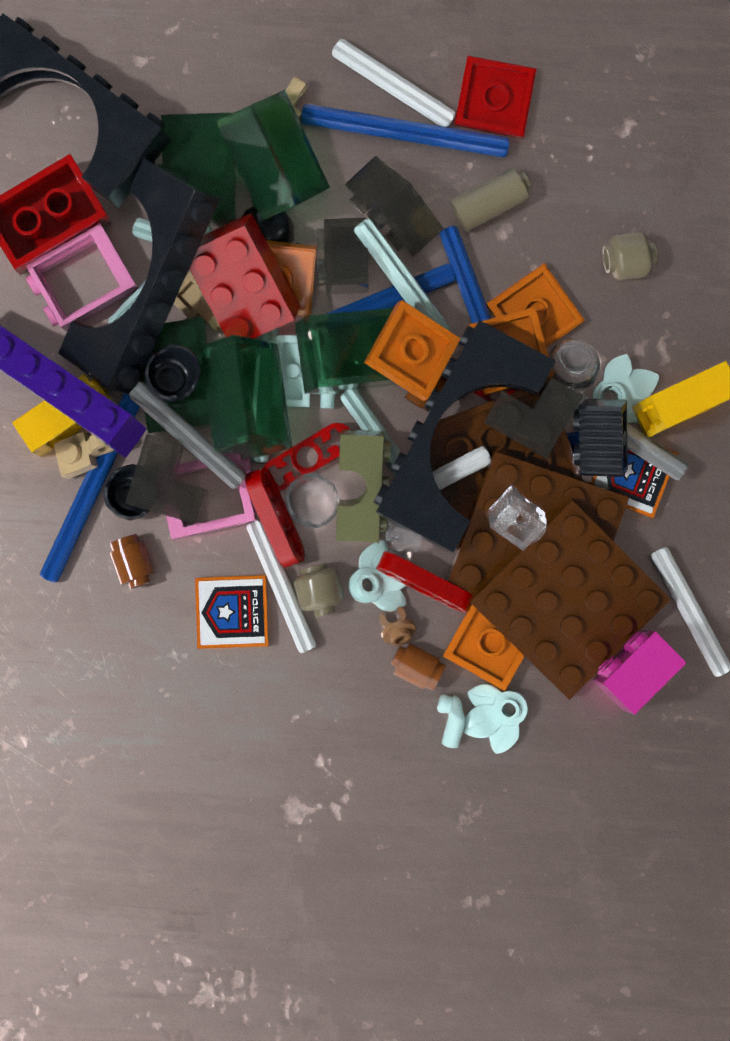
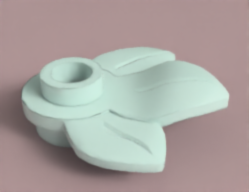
[592,354,659,423]
[348,541,407,611]
[463,684,528,754]

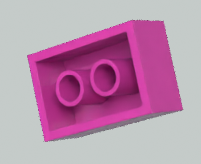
[593,630,686,715]

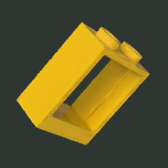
[632,361,730,438]
[12,374,111,457]

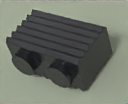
[573,398,628,477]

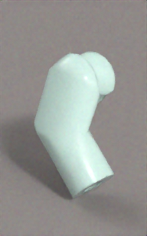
[437,694,465,748]

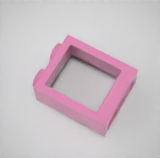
[26,224,138,331]
[156,450,257,540]

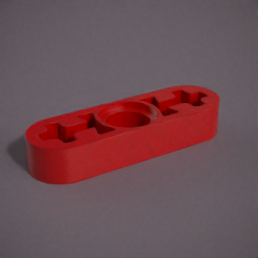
[263,423,351,492]
[245,467,305,568]
[376,551,472,614]

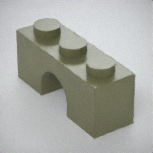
[336,429,391,543]

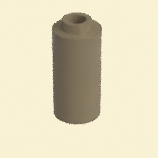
[450,168,532,232]

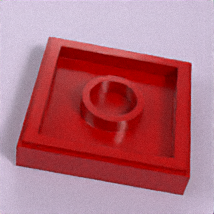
[454,55,537,139]

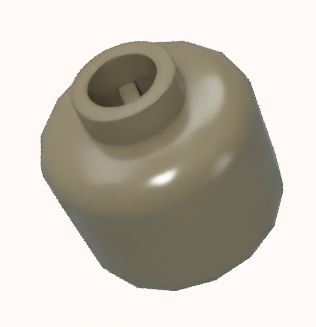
[603,232,657,281]
[294,563,344,617]

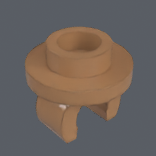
[379,606,416,646]

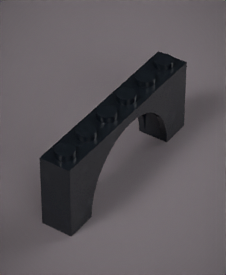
[0,13,171,208]
[58,158,221,394]
[373,320,556,554]

